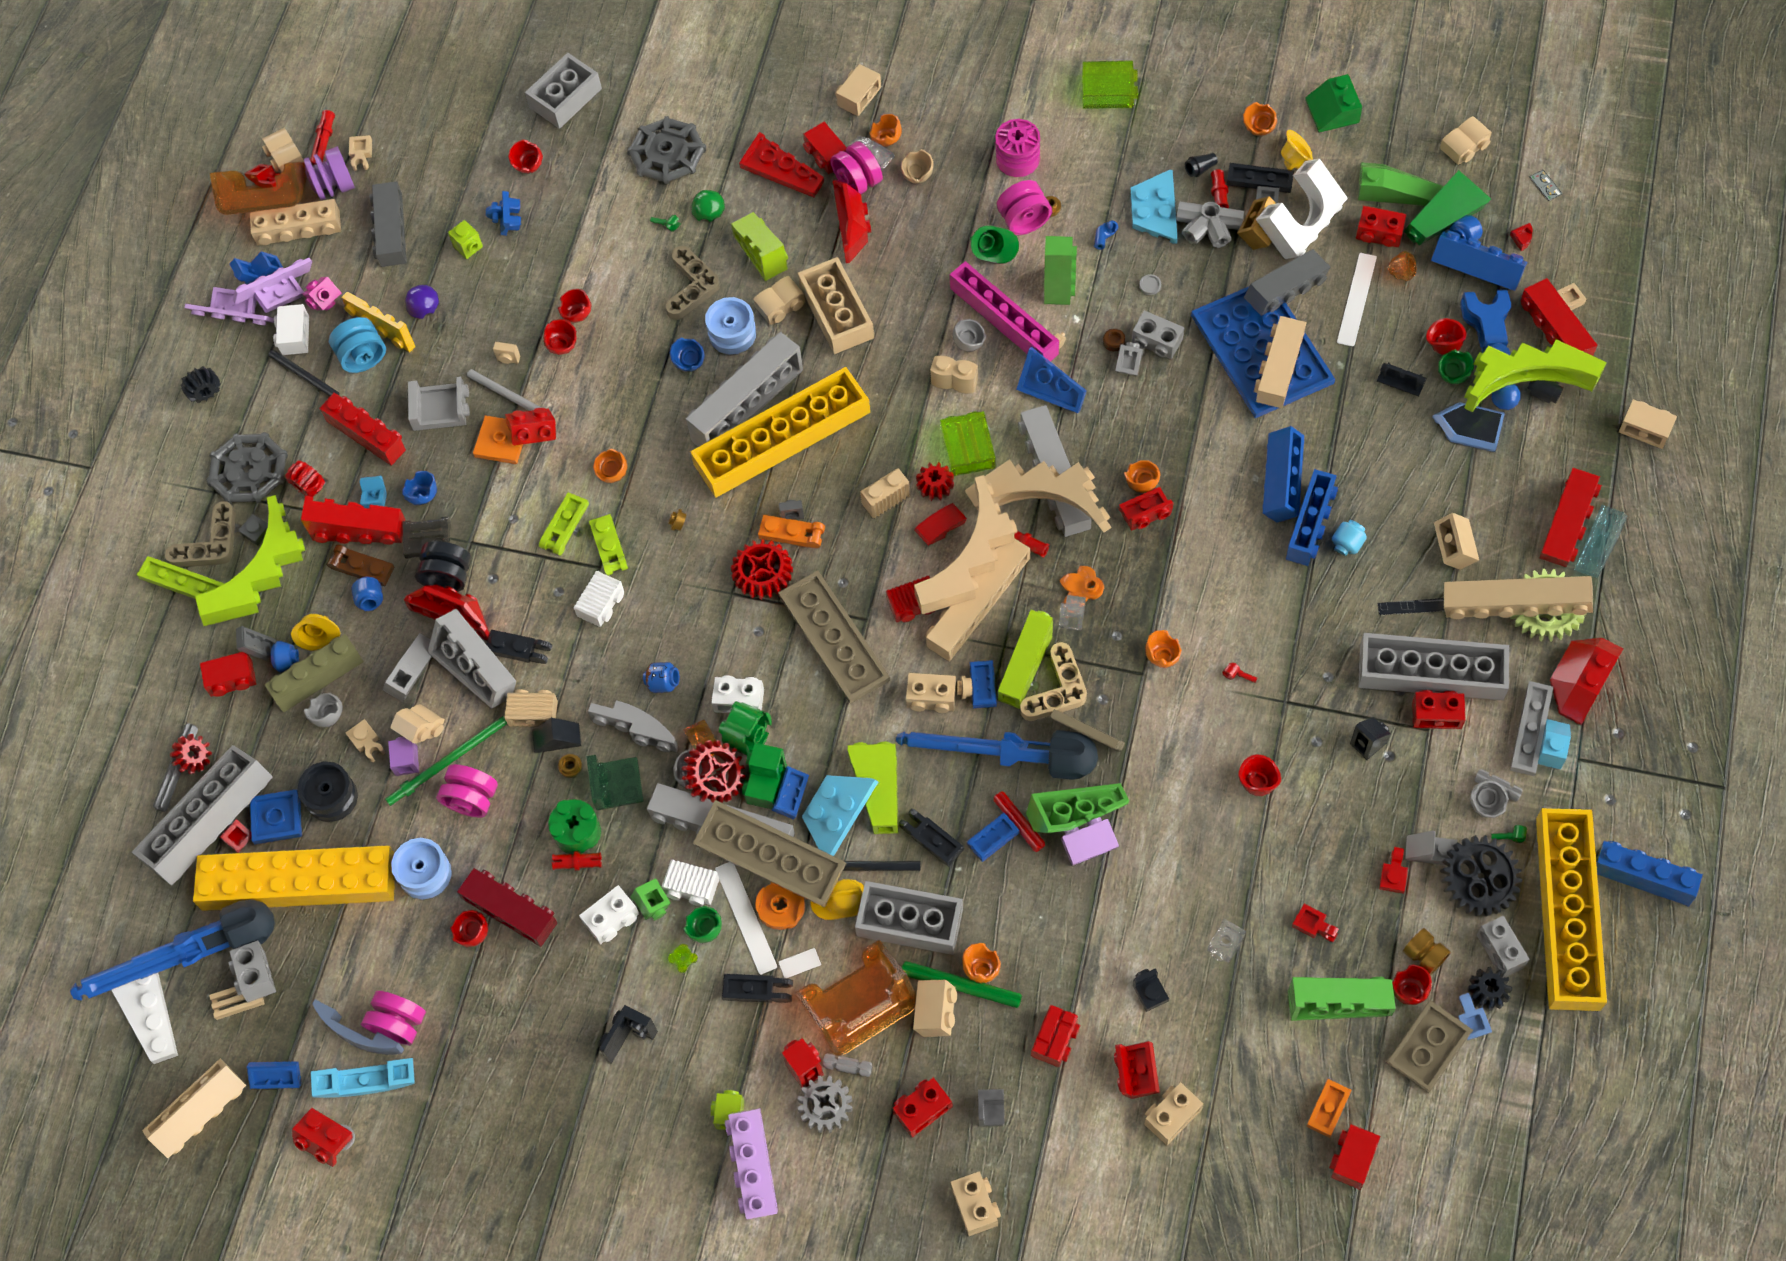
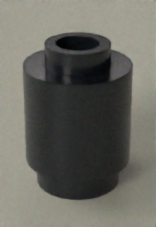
[1527,380,1564,404]

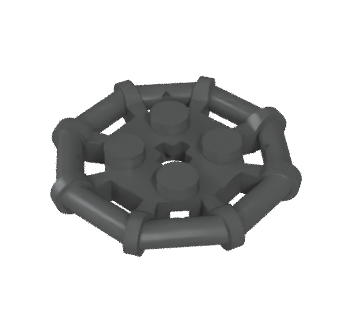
[627,116,706,184]
[206,432,288,504]

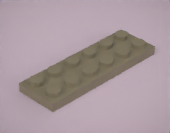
[778,570,890,704]
[693,800,846,907]

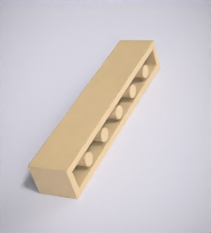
[925,538,1030,662]
[1444,576,1593,619]

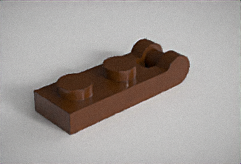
[326,544,395,587]

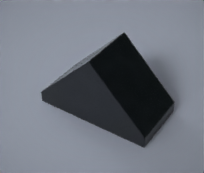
[532,717,582,753]

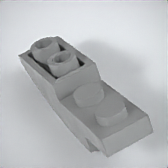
[588,700,678,752]

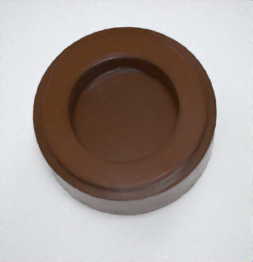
[1103,329,1125,352]

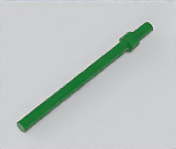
[385,716,507,806]

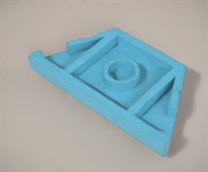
[1130,170,1178,244]
[802,775,878,856]

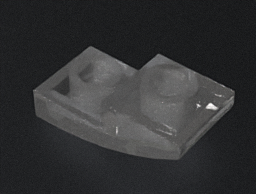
[850,136,895,170]

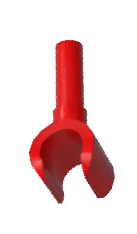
[1222,662,1257,683]

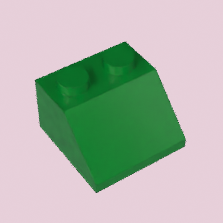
[1305,74,1362,133]

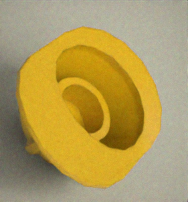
[1281,130,1313,170]
[291,614,341,651]
[810,879,864,920]

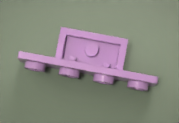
[233,258,312,313]
[185,287,274,326]

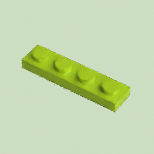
[137,556,225,599]

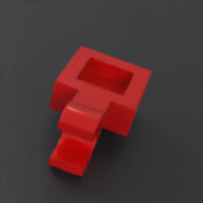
[1379,847,1408,894]
[1292,903,1339,942]

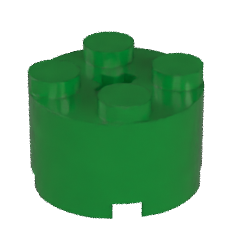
[718,701,772,756]
[548,799,601,854]

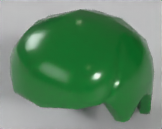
[691,190,725,222]
[1438,350,1474,384]
[683,906,722,944]

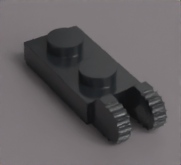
[486,629,552,664]
[898,808,964,867]
[722,974,793,1003]

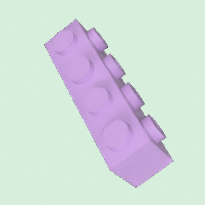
[725,1108,778,1219]

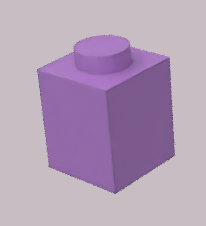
[388,737,419,776]

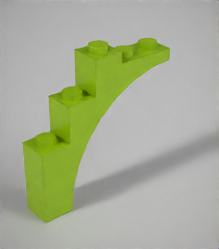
[1464,340,1607,412]
[195,495,305,626]

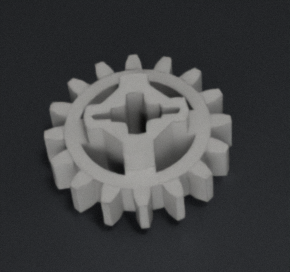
[797,1076,853,1133]

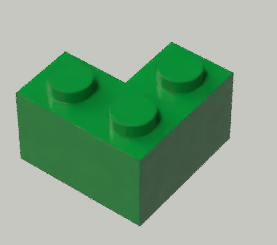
[742,743,787,809]

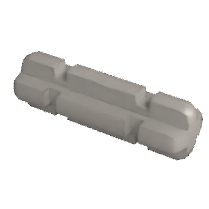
[1474,769,1523,802]
[823,1053,872,1077]

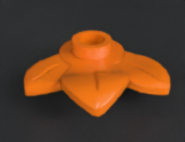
[1060,566,1104,606]

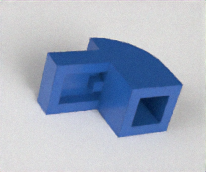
[230,251,283,285]

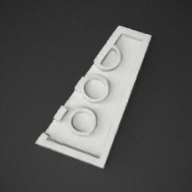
[112,973,178,1064]

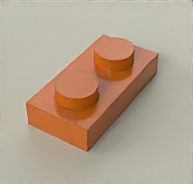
[1306,1079,1352,1138]

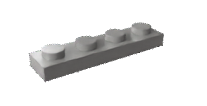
[1510,681,1553,776]

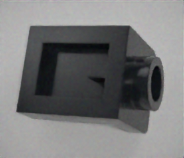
[1133,968,1169,1012]

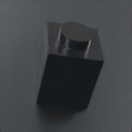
[1350,717,1391,760]

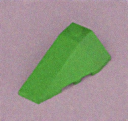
[1358,162,1444,206]
[1026,783,1129,833]

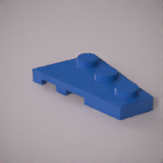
[1016,347,1087,413]

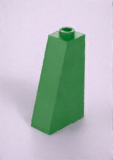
[1404,170,1491,246]

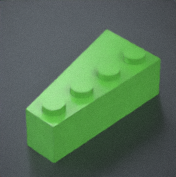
[1044,236,1077,305]
[1288,977,1396,1021]

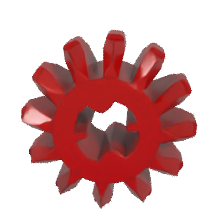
[285,460,325,497]
[916,462,954,501]
[170,734,212,775]

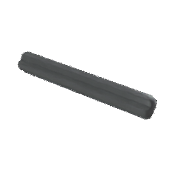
[153,723,198,812]

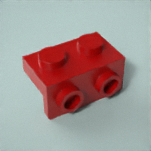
[505,408,556,446]
[1119,487,1174,531]
[1114,1041,1160,1099]
[292,1108,353,1167]

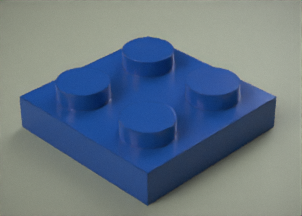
[250,789,302,844]

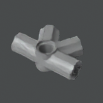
[1176,201,1244,248]

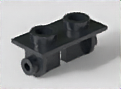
[1376,362,1427,397]

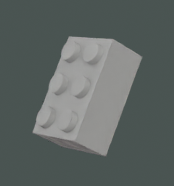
[525,53,602,129]

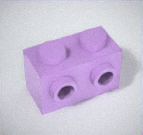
[1061,817,1119,866]

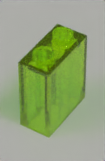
[1082,61,1138,109]
[940,411,996,476]

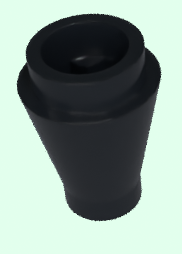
[1185,153,1218,177]

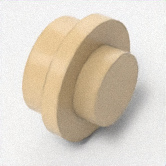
[956,676,972,699]

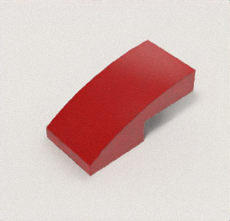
[244,164,291,192]
[914,503,967,546]

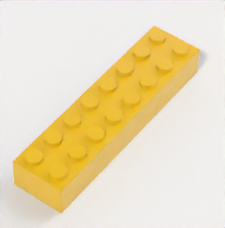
[690,367,870,498]
[1536,808,1607,1011]
[193,846,395,911]

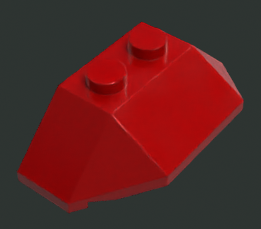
[833,180,871,263]
[404,585,490,641]
[1550,637,1624,725]

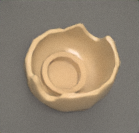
[901,149,934,184]

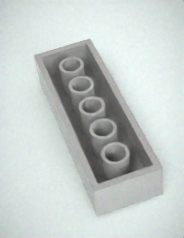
[686,332,803,447]
[1358,633,1509,700]
[132,745,273,885]

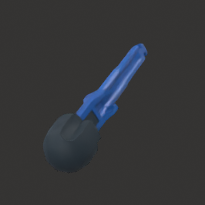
[896,730,1098,780]
[70,899,275,1000]

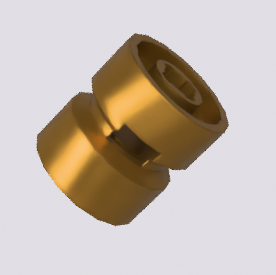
[1402,928,1451,975]

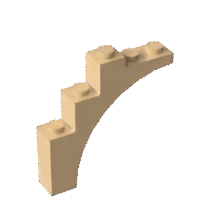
[965,459,1112,532]
[914,475,1017,614]

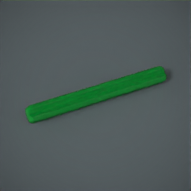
[901,961,1022,1008]

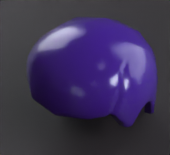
[405,285,439,319]

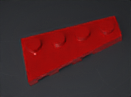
[739,132,824,198]

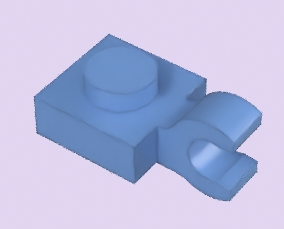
[1458,993,1492,1041]

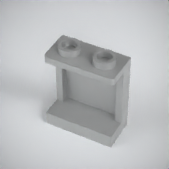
[408,377,470,431]

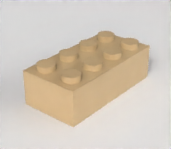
[798,257,874,354]

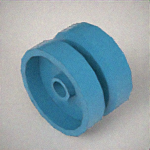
[329,317,386,373]

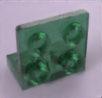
[586,754,644,810]

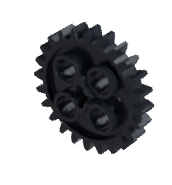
[1440,835,1523,917]

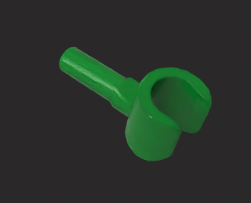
[650,215,681,232]
[1491,825,1527,843]

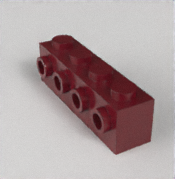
[457,868,558,947]

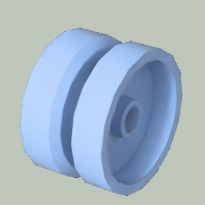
[705,297,756,355]
[391,838,452,900]

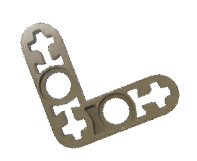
[666,246,720,320]
[164,501,236,567]

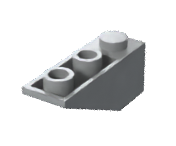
[383,633,432,702]

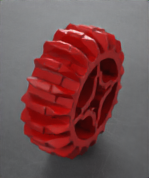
[731,539,793,600]
[682,740,746,803]

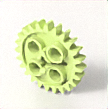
[1510,569,1586,642]

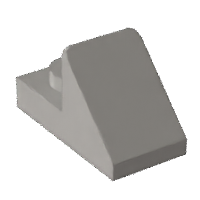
[1405,831,1457,865]

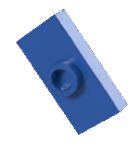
[969,660,997,709]
[772,766,809,820]
[967,813,1020,862]
[247,1061,302,1089]

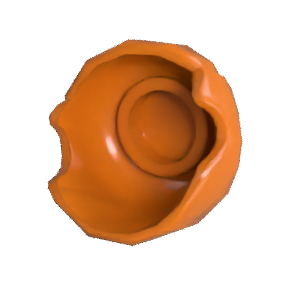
[1243,102,1277,136]
[870,114,902,147]
[593,449,628,483]
[1124,460,1160,493]
[1145,630,1182,668]
[962,943,1001,983]

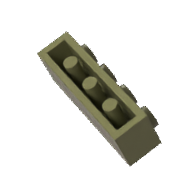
[264,634,363,713]

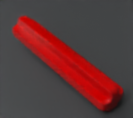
[993,791,1045,852]

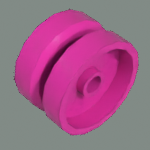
[831,141,883,195]
[997,180,1052,235]
[436,764,498,818]
[361,991,426,1046]

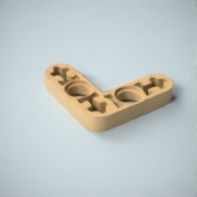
[1020,642,1087,721]

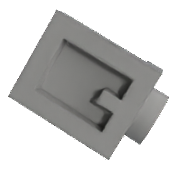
[1115,342,1143,376]

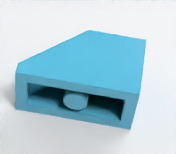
[1538,719,1571,770]

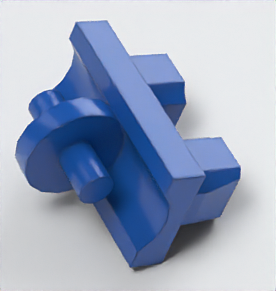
[485,191,521,236]

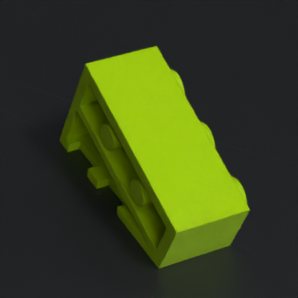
[731,212,788,281]

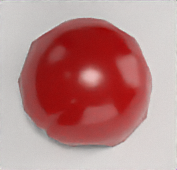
[508,140,543,174]
[558,288,592,323]
[543,319,577,355]
[450,910,488,947]
[1392,964,1432,1005]

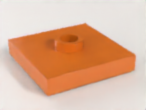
[473,415,523,464]

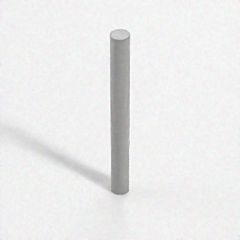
[467,369,541,411]

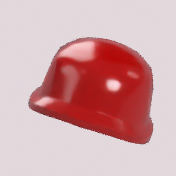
[1426,318,1466,355]
[1238,754,1281,796]

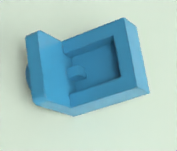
[360,476,387,508]

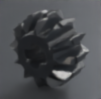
[181,366,221,403]
[1467,966,1512,1011]

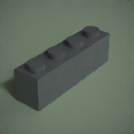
[369,181,407,267]
[1244,249,1330,316]

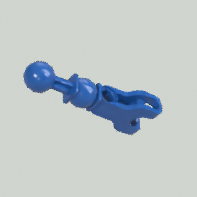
[1460,290,1521,410]

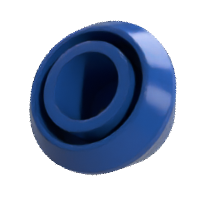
[271,641,299,672]

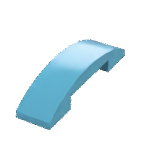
[311,1058,415,1098]

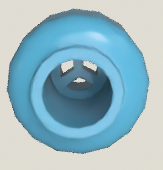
[1332,520,1367,556]

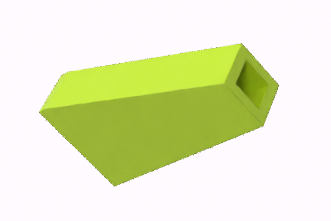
[998,610,1053,709]
[847,741,898,834]

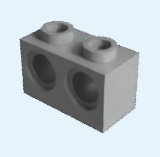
[1132,310,1184,360]
[1476,916,1530,978]
[228,940,276,1003]

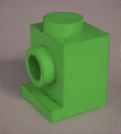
[630,878,671,921]

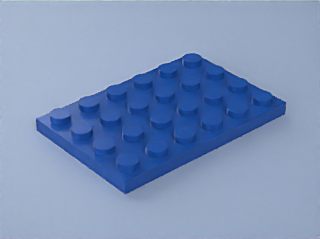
[1191,287,1335,418]

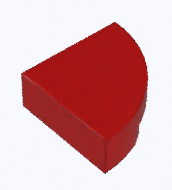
[1510,223,1533,251]

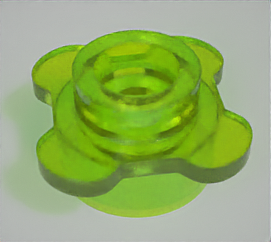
[668,944,698,973]

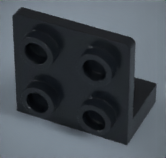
[599,1005,658,1064]

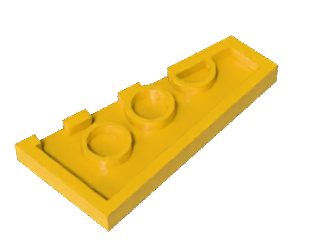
[341,292,415,353]

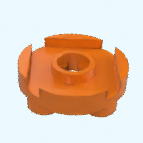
[755,882,805,930]

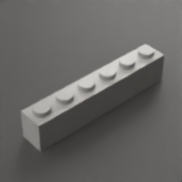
[1018,405,1091,537]
[647,783,795,837]

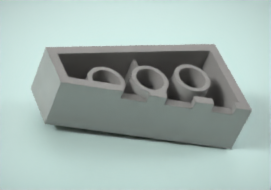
[428,609,516,708]

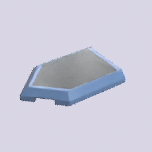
[1432,402,1505,452]

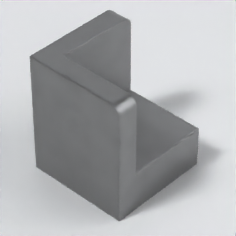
[978,1089,1005,1126]

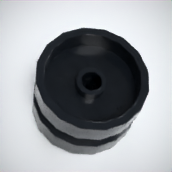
[415,541,472,592]
[297,761,358,822]

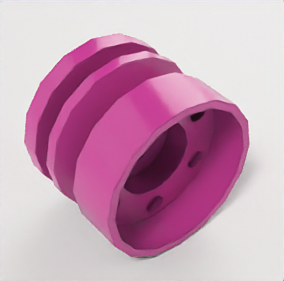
[995,119,1040,177]

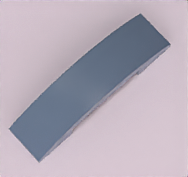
[312,999,404,1055]

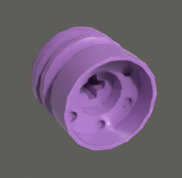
[304,146,355,201]

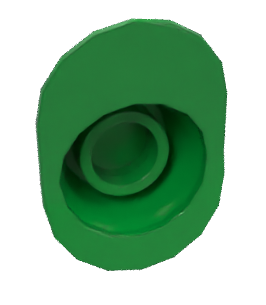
[970,225,1019,263]

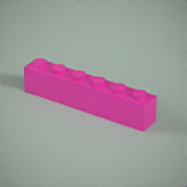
[950,261,1059,362]

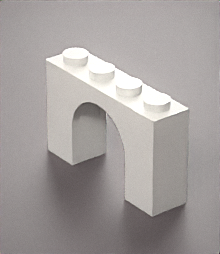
[1256,159,1348,259]

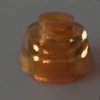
[1388,251,1417,281]

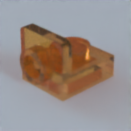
[683,719,716,756]

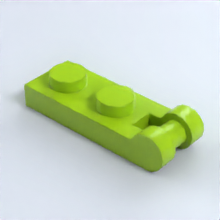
[539,492,589,556]
[589,514,628,575]

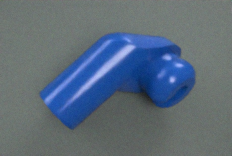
[1094,220,1118,250]

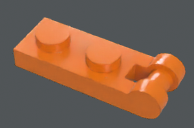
[758,515,825,548]

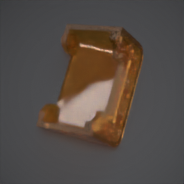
[210,162,307,215]
[795,940,916,1056]

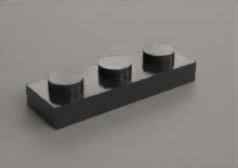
[1227,163,1294,193]

